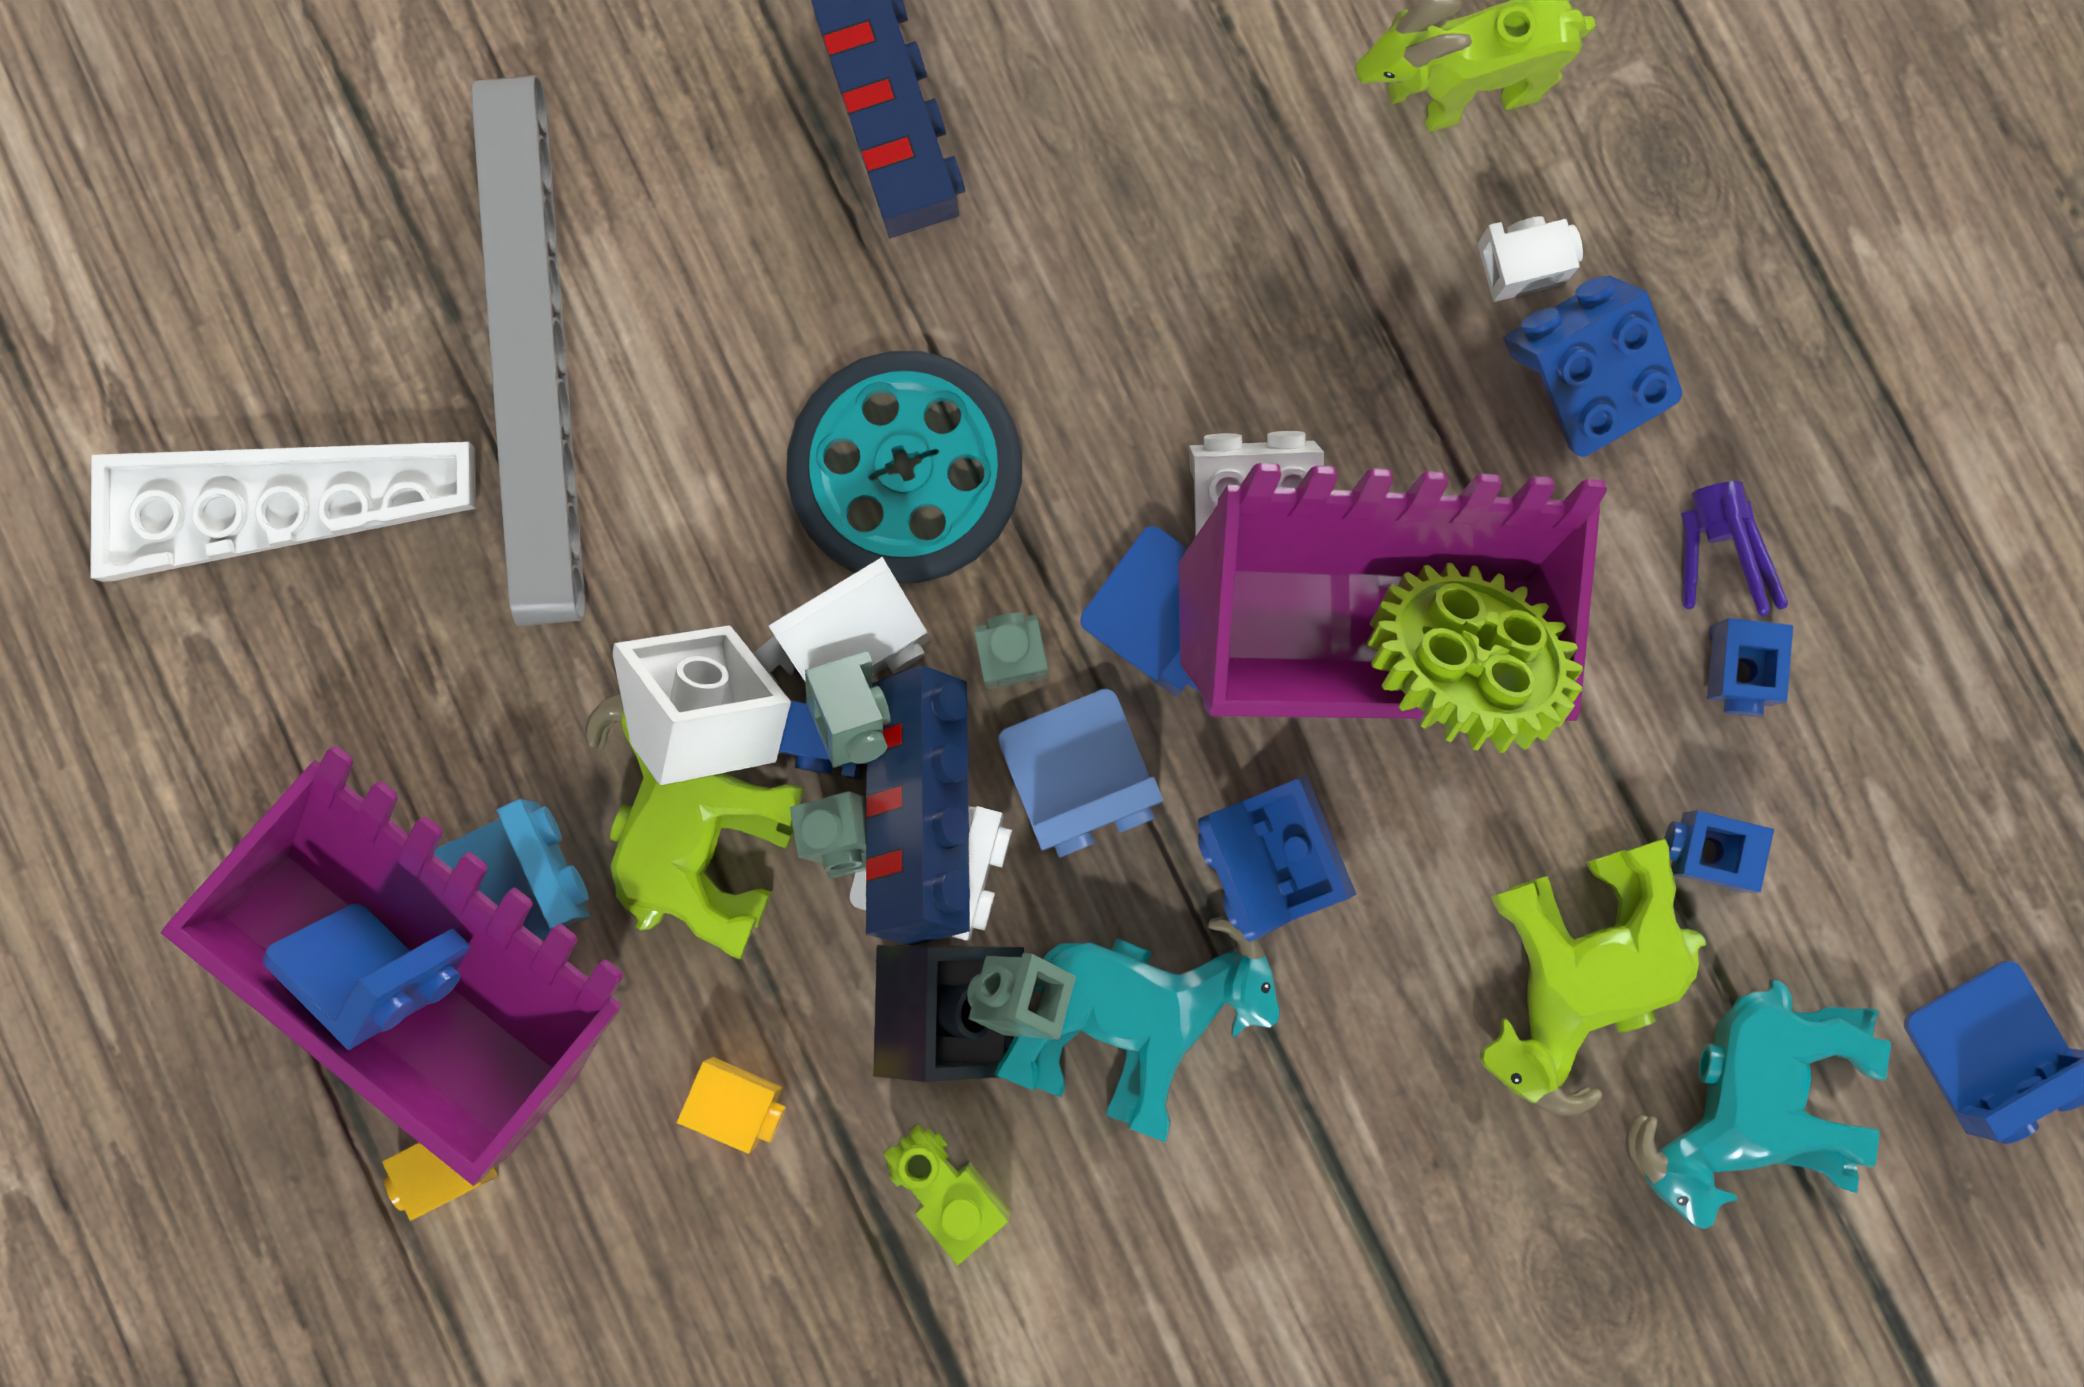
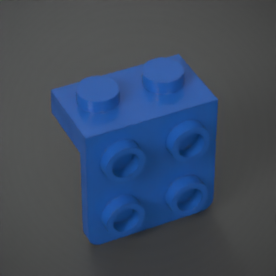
[1503,275,1682,457]
[1080,526,1198,698]
[1198,775,1357,942]
[263,904,471,1050]
[1904,961,2084,1144]

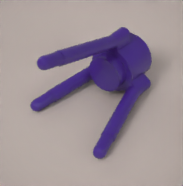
[1681,481,1788,616]

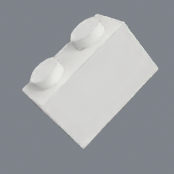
[769,557,931,682]
[612,625,791,785]

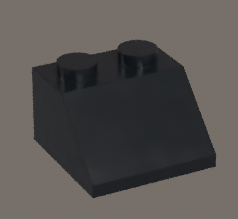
[873,945,1024,1082]

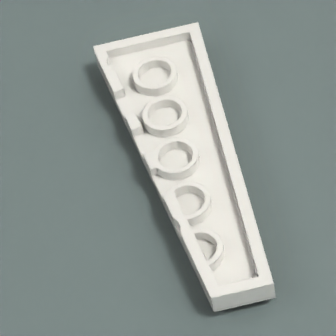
[91,442,476,582]

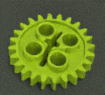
[1367,563,1583,753]

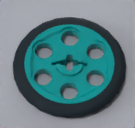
[786,351,1022,583]

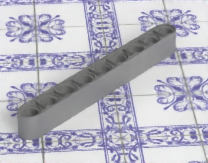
[472,75,585,627]

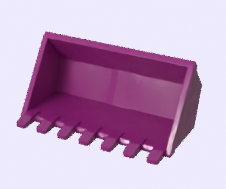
[1179,463,1607,721]
[160,745,623,1186]

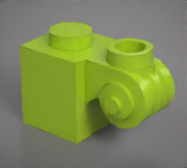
[883,1123,1010,1266]

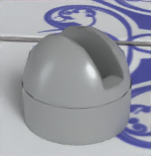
[753,635,796,687]

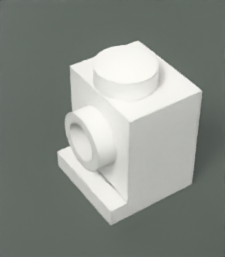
[1477,217,1583,302]

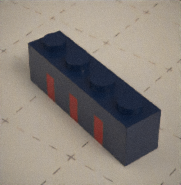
[810,0,966,239]
[866,665,970,946]

